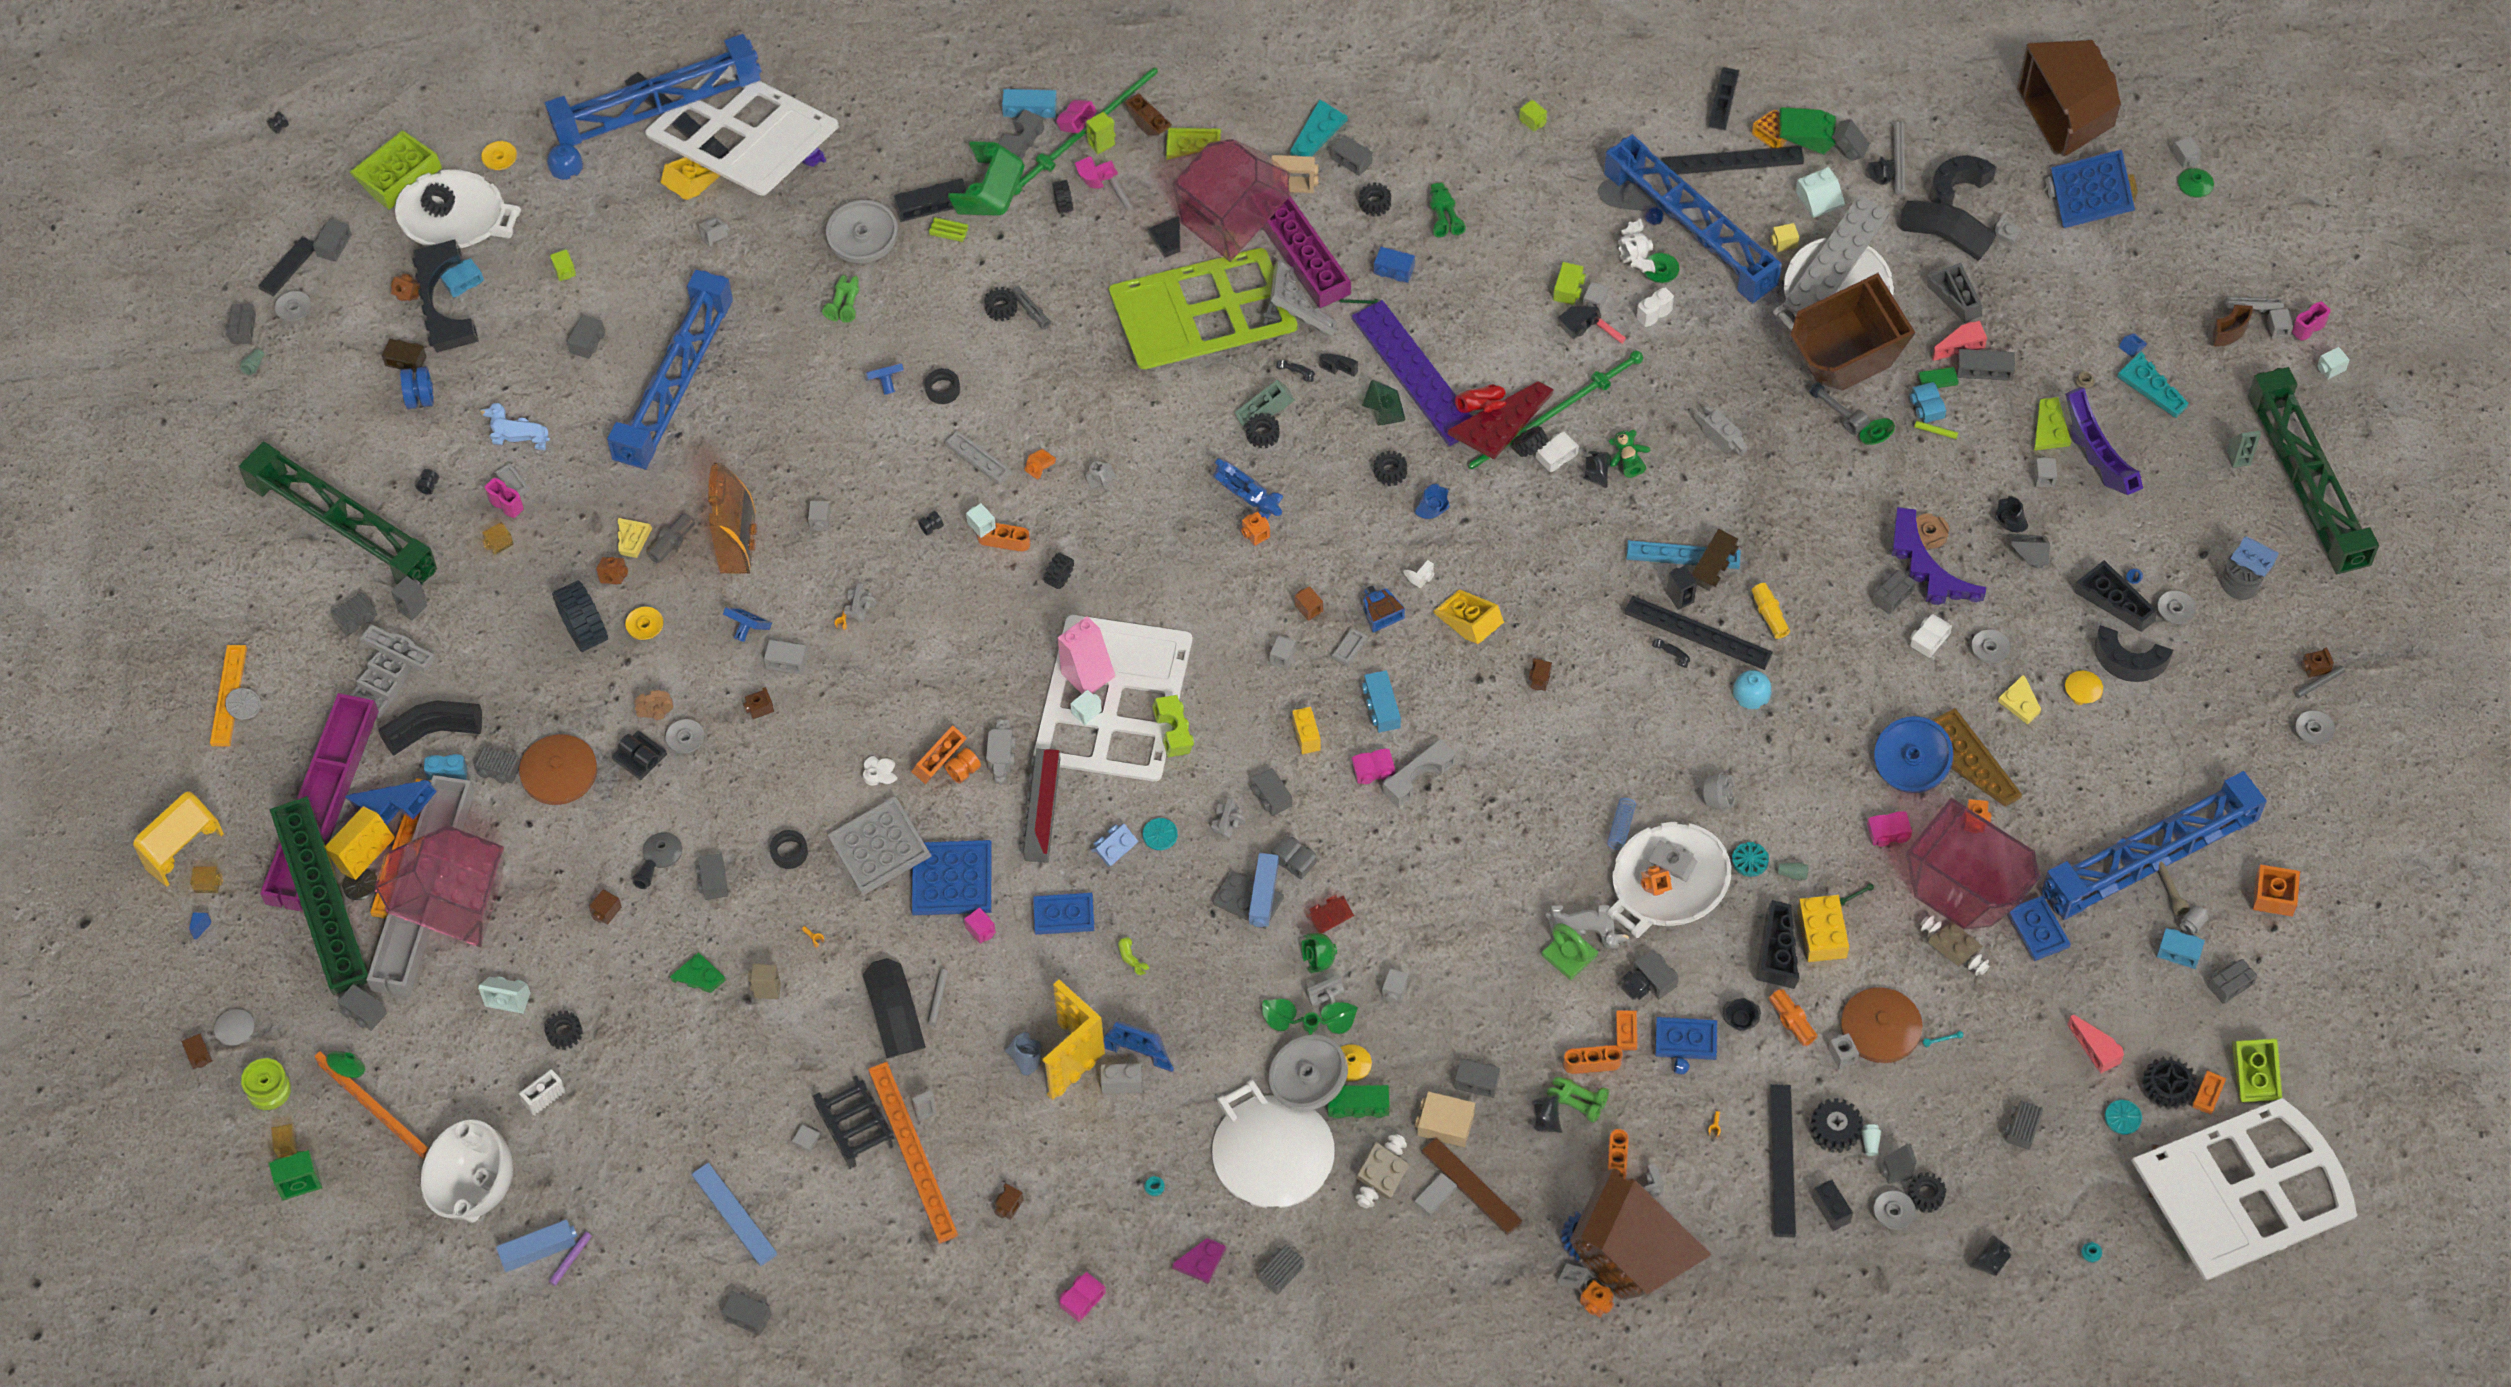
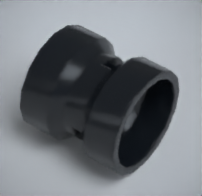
[415,469,440,495]
[918,511,944,536]

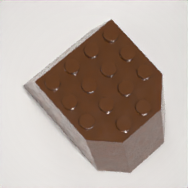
[2017,40,2121,156]
[1790,273,1915,391]
[1570,1168,1711,1300]

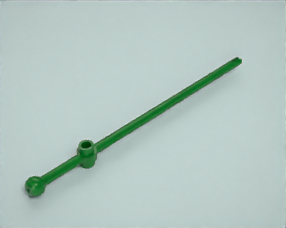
[1014,68,1158,195]
[1468,350,1644,470]

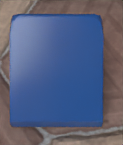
[2119,333,2147,357]
[189,912,212,939]

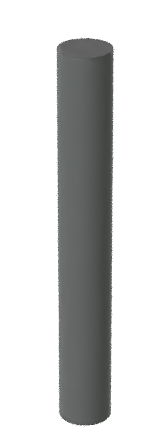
[2295,666,2345,698]

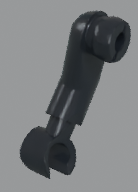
[1276,360,1315,382]
[1652,639,1690,668]

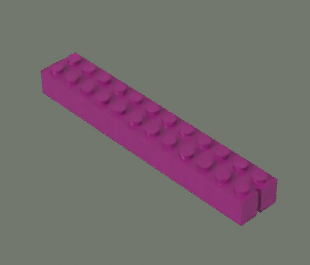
[260,693,379,912]

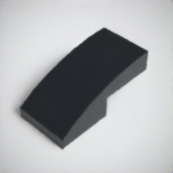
[1319,354,1358,377]

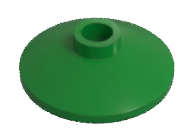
[2178,168,2214,198]
[1644,253,1680,283]
[1860,418,1895,445]
[326,1051,366,1078]

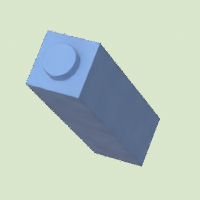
[1249,853,1279,927]
[496,1220,578,1272]

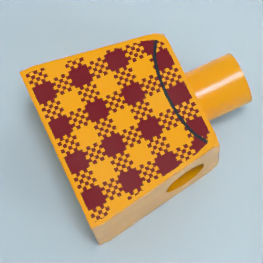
[1752,110,1787,148]

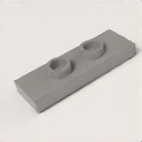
[2225,297,2284,312]

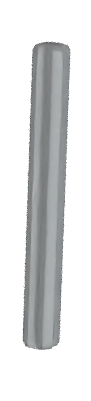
[1894,121,1905,195]

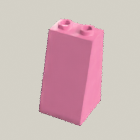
[1058,616,1115,694]

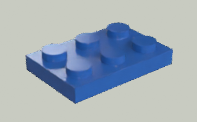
[1033,893,1095,935]
[2006,895,2071,961]
[1655,1017,1717,1060]

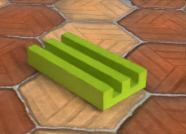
[929,217,969,242]

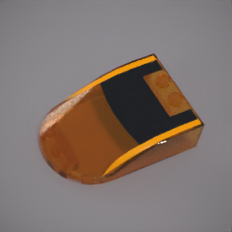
[708,463,757,574]

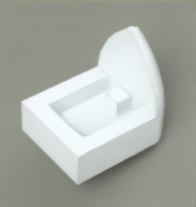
[1403,560,1434,588]

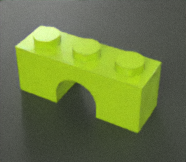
[1152,695,1194,758]

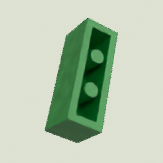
[1328,1085,1390,1119]

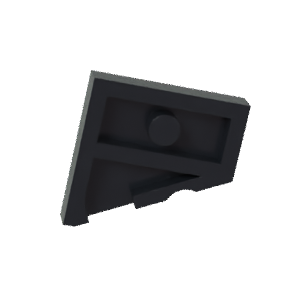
[1148,216,1180,258]

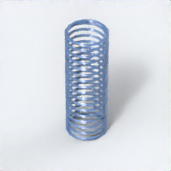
[1607,798,1636,850]

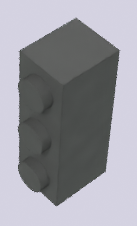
[1957,349,2015,381]

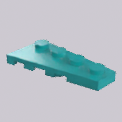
[1290,99,1348,157]
[2117,351,2189,418]

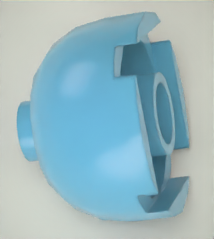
[1733,670,1772,709]

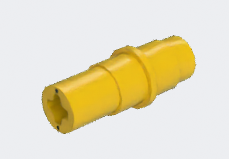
[1751,583,1790,639]

